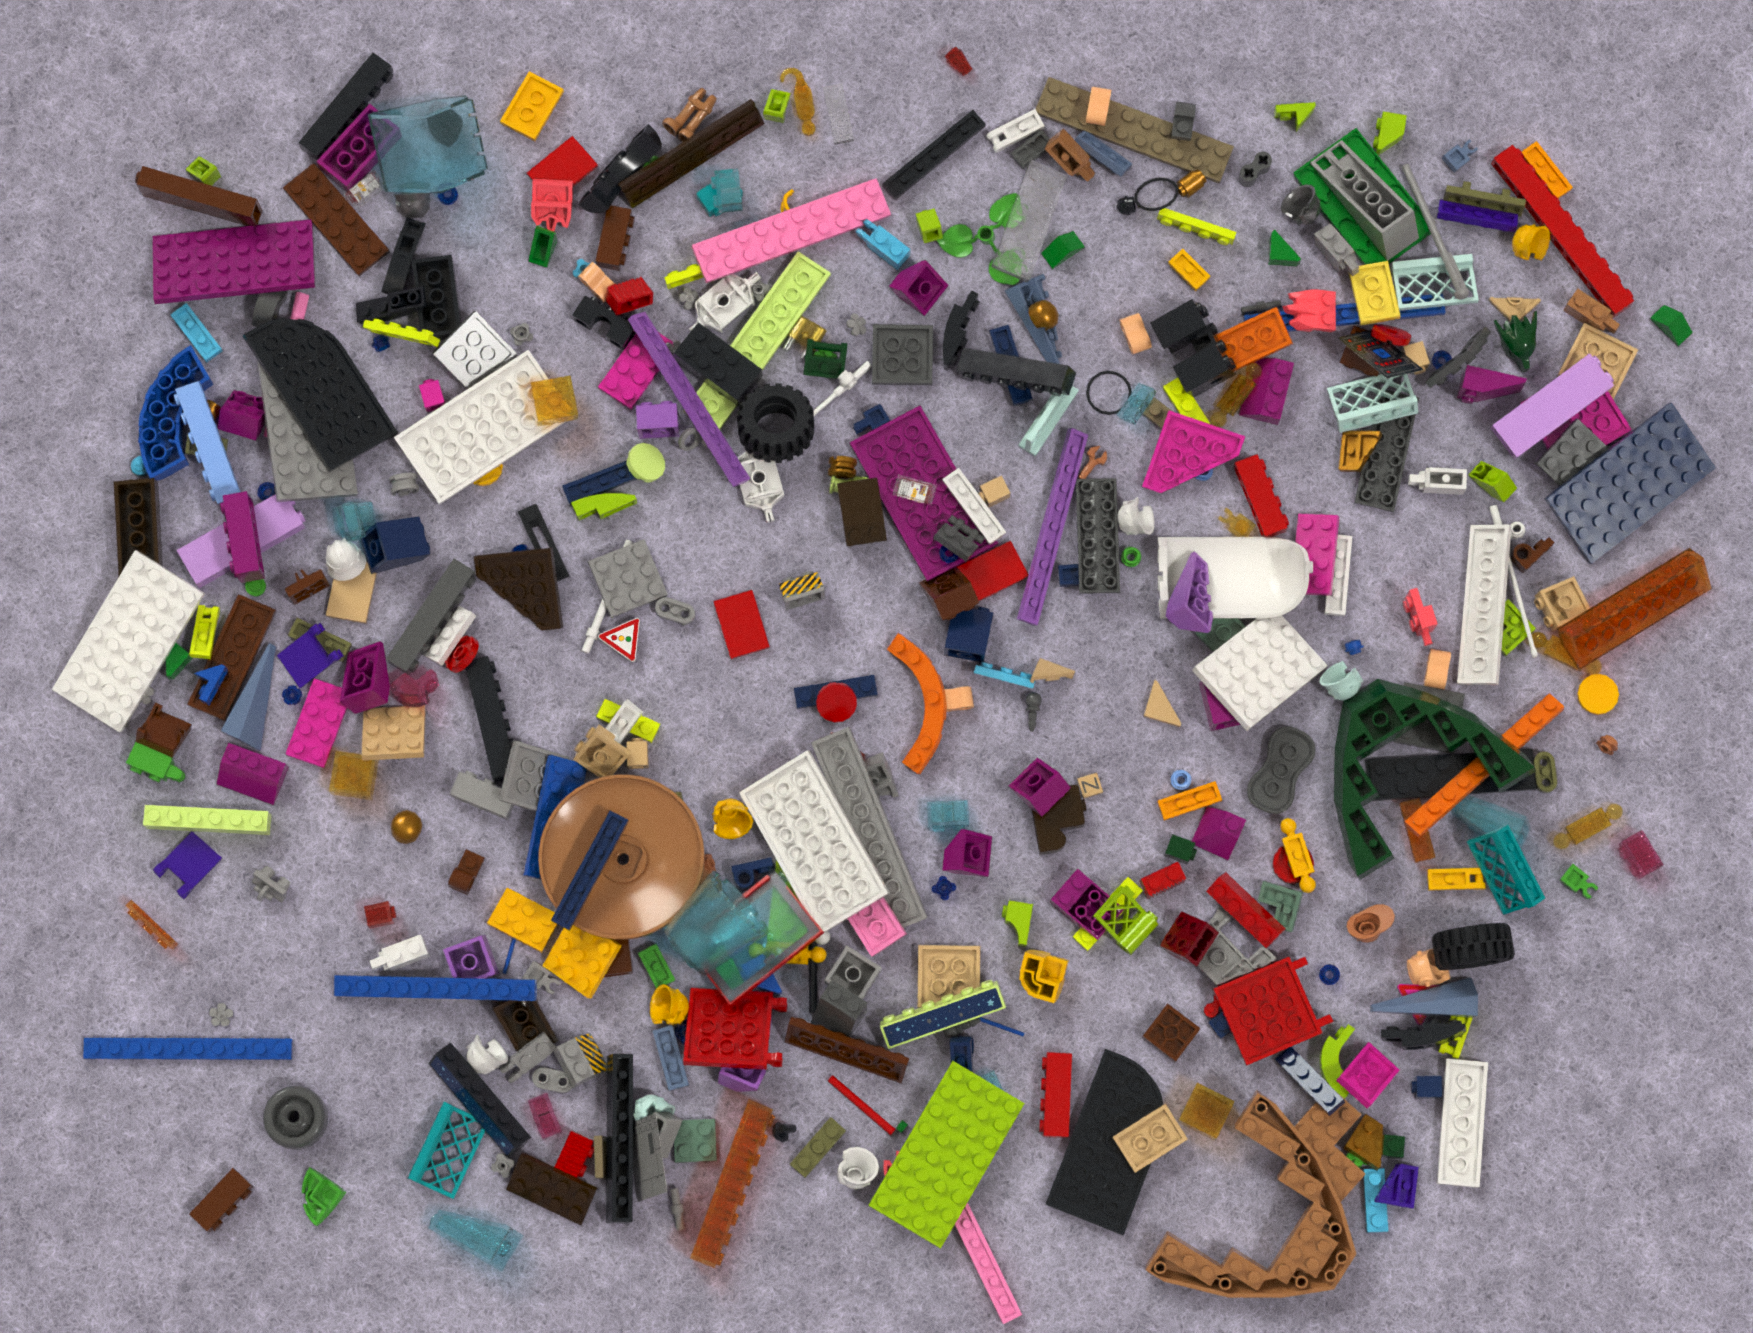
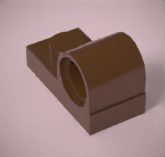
[1511,537,1555,573]
[448,849,485,896]

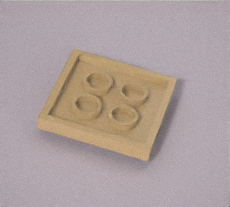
[1557,323,1638,399]
[361,705,426,761]
[917,945,980,1008]

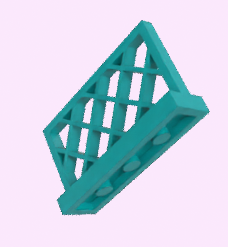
[1466,825,1545,915]
[408,1102,485,1199]

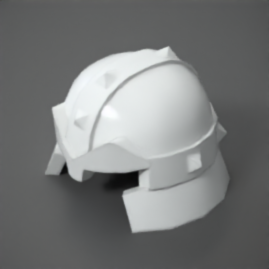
[1118,497,1155,535]
[326,538,366,581]
[466,1035,508,1074]
[837,1147,879,1189]

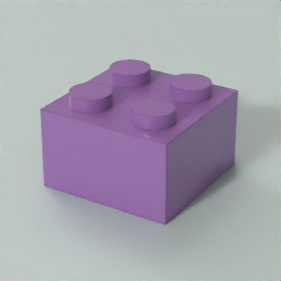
[636,401,680,439]
[443,935,500,978]

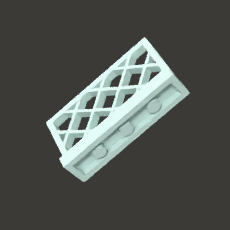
[1391,254,1479,311]
[1327,374,1418,433]
[1018,382,1079,457]

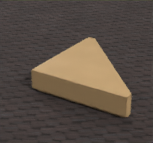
[1488,297,1541,322]
[1030,658,1075,683]
[1144,680,1181,727]

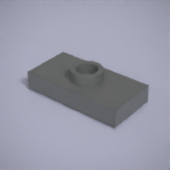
[1011,130,1050,170]

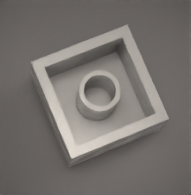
[824,946,882,999]

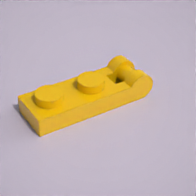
[1427,868,1486,891]

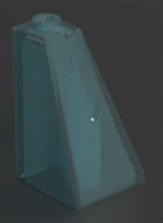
[1450,795,1531,850]
[429,1210,524,1272]

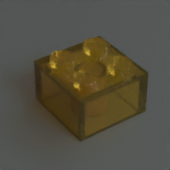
[530,375,578,427]
[329,751,379,800]
[1177,1083,1235,1141]

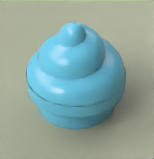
[131,456,148,476]

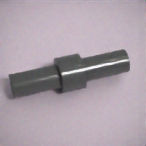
[1241,300,1282,315]

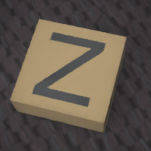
[1077,773,1103,799]

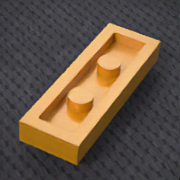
[1522,141,1573,199]
[1157,781,1222,821]

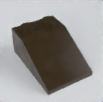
[837,477,887,546]
[491,999,558,1051]

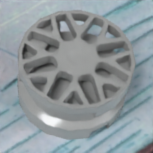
[389,473,419,496]

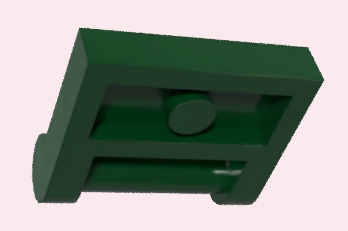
[803,338,847,379]

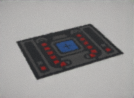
[1337,330,1424,378]

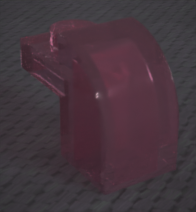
[390,669,439,707]

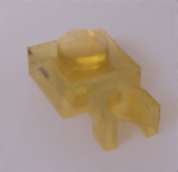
[1218,508,1256,537]

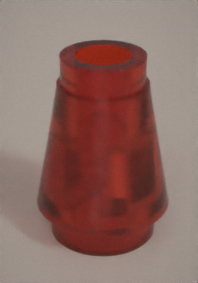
[944,47,973,76]

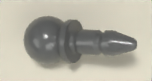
[1025,692,1042,732]
[943,1018,981,1039]

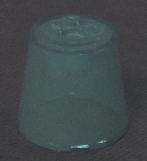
[664,871,769,975]

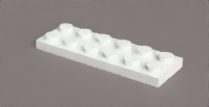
[1437,1058,1488,1188]

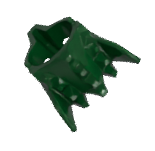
[1494,311,1537,372]

